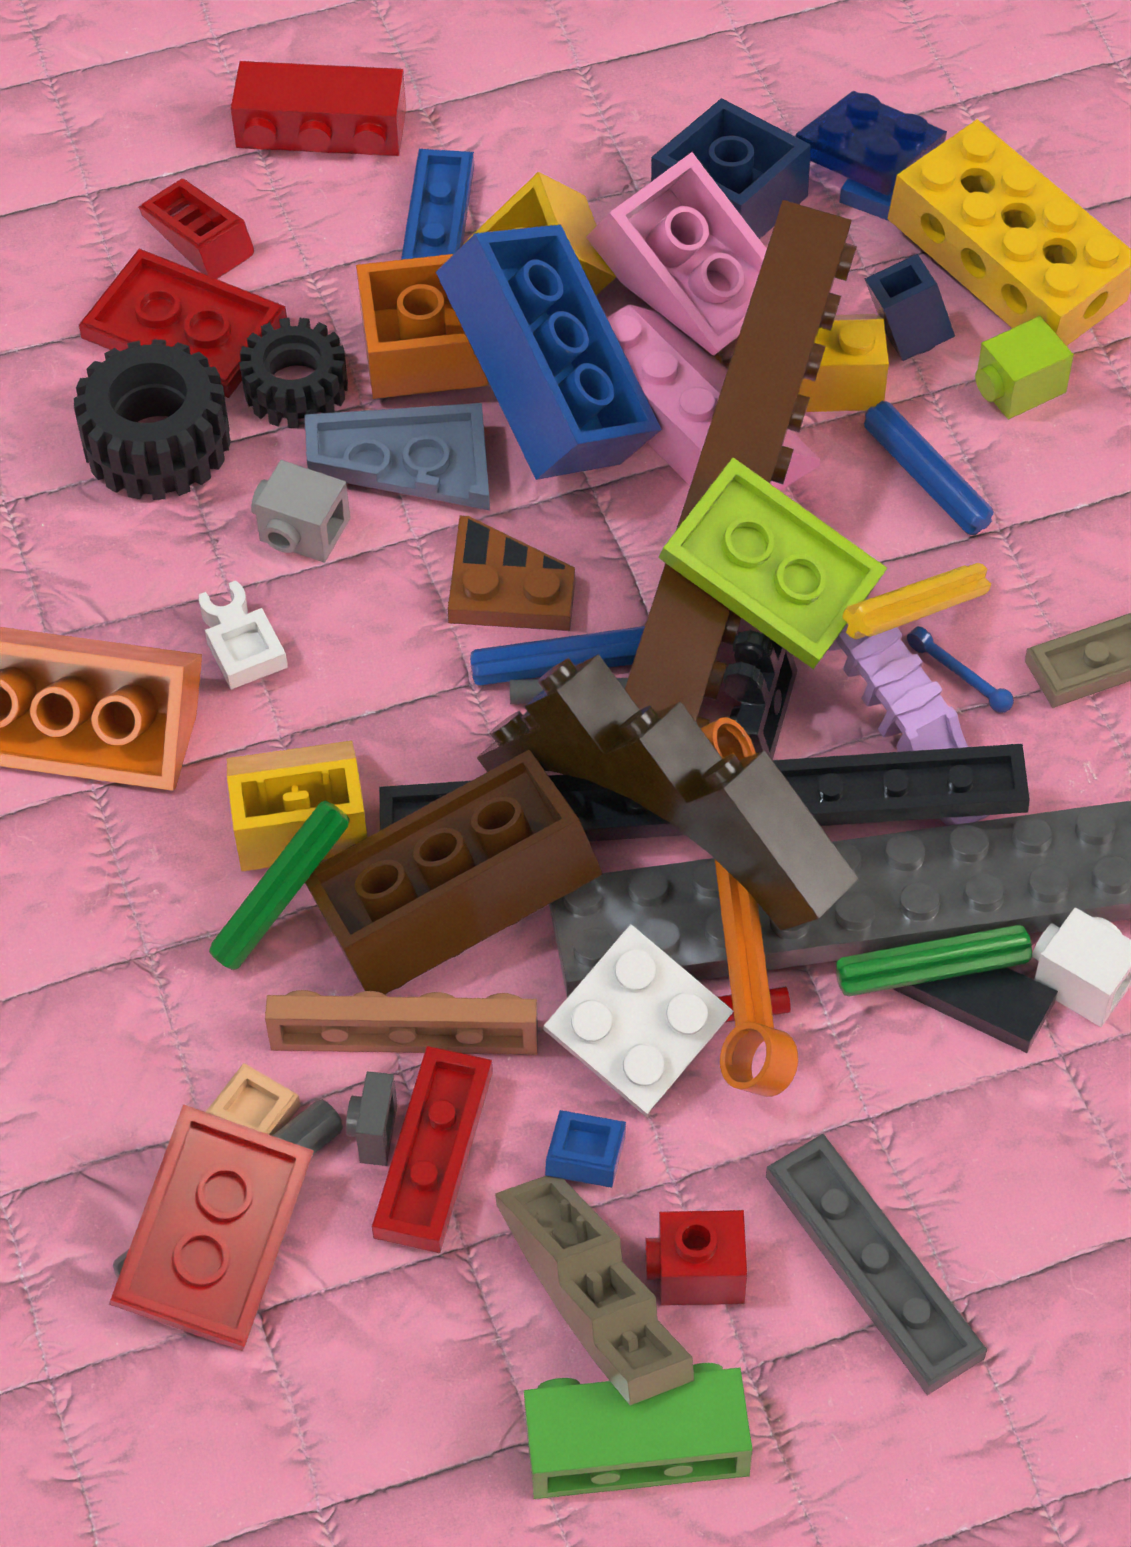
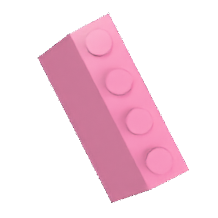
[607,304,820,491]

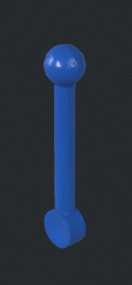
[907,626,1014,713]

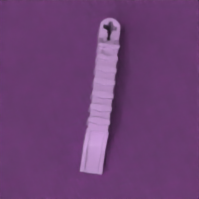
[828,596,989,826]

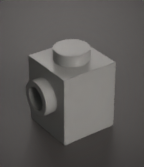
[251,460,350,563]

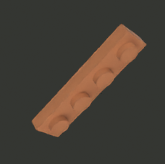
[265,990,538,1055]

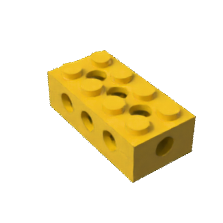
[887,119,1131,346]

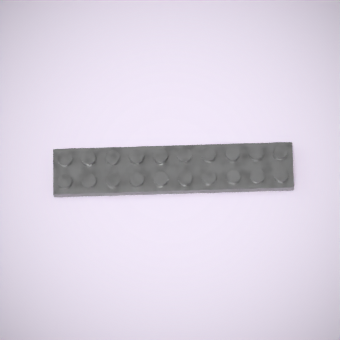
[549,801,1131,998]

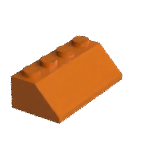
[0,627,202,791]

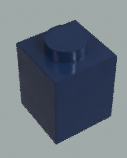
[865,254,955,361]

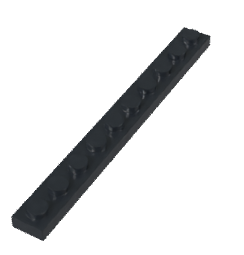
[379,743,1030,842]

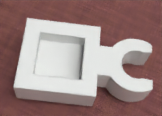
[199,581,288,690]

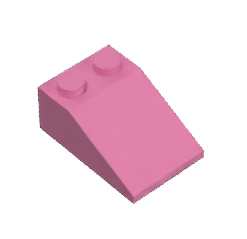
[586,152,767,356]

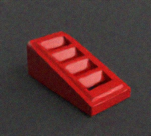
[139,178,254,279]

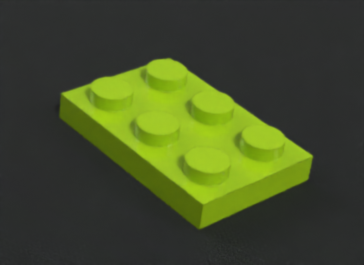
[658,458,887,670]

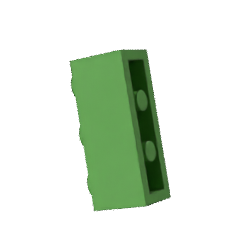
[524,1363,753,1499]

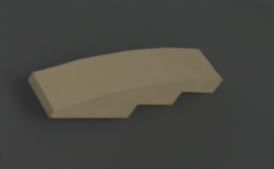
[495,1176,694,1405]

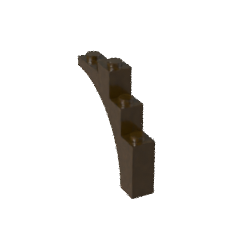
[477,654,859,931]

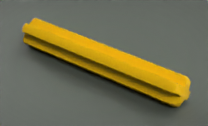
[842,562,991,640]

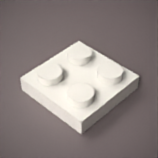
[543,924,734,1116]

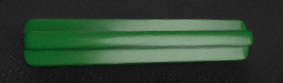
[209,801,349,970]
[836,925,1032,997]

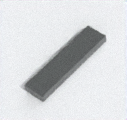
[766,1134,987,1395]

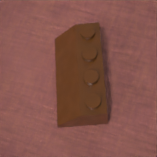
[305,750,603,994]

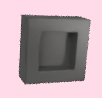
[346,1071,397,1166]

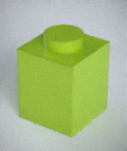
[975,316,1074,420]

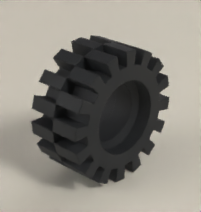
[239,317,348,428]

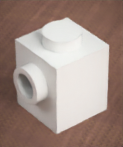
[1032,907,1131,1027]

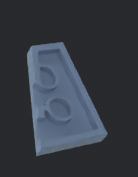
[305,403,490,511]

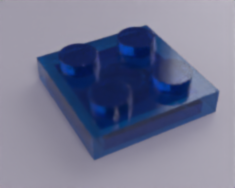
[795,91,947,196]

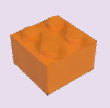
[356,254,488,399]

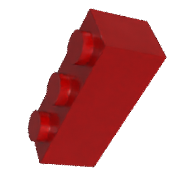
[231,61,406,156]

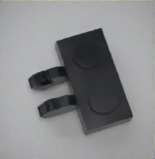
[723,629,797,760]

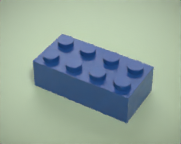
[436,224,662,480]

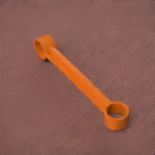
[700,717,798,1097]

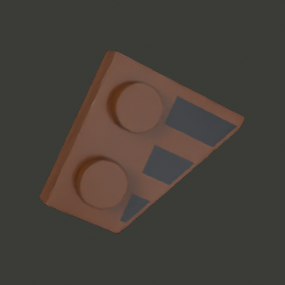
[448,515,575,631]

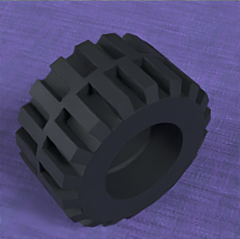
[74,339,231,500]

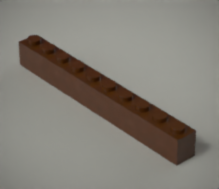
[625,200,857,728]

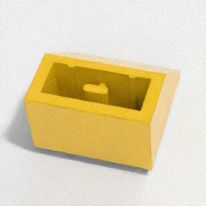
[227,740,368,872]

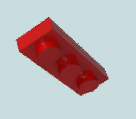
[372,1046,493,1253]

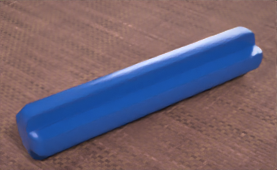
[864,401,994,535]
[470,626,645,686]

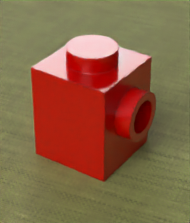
[645,1210,747,1306]

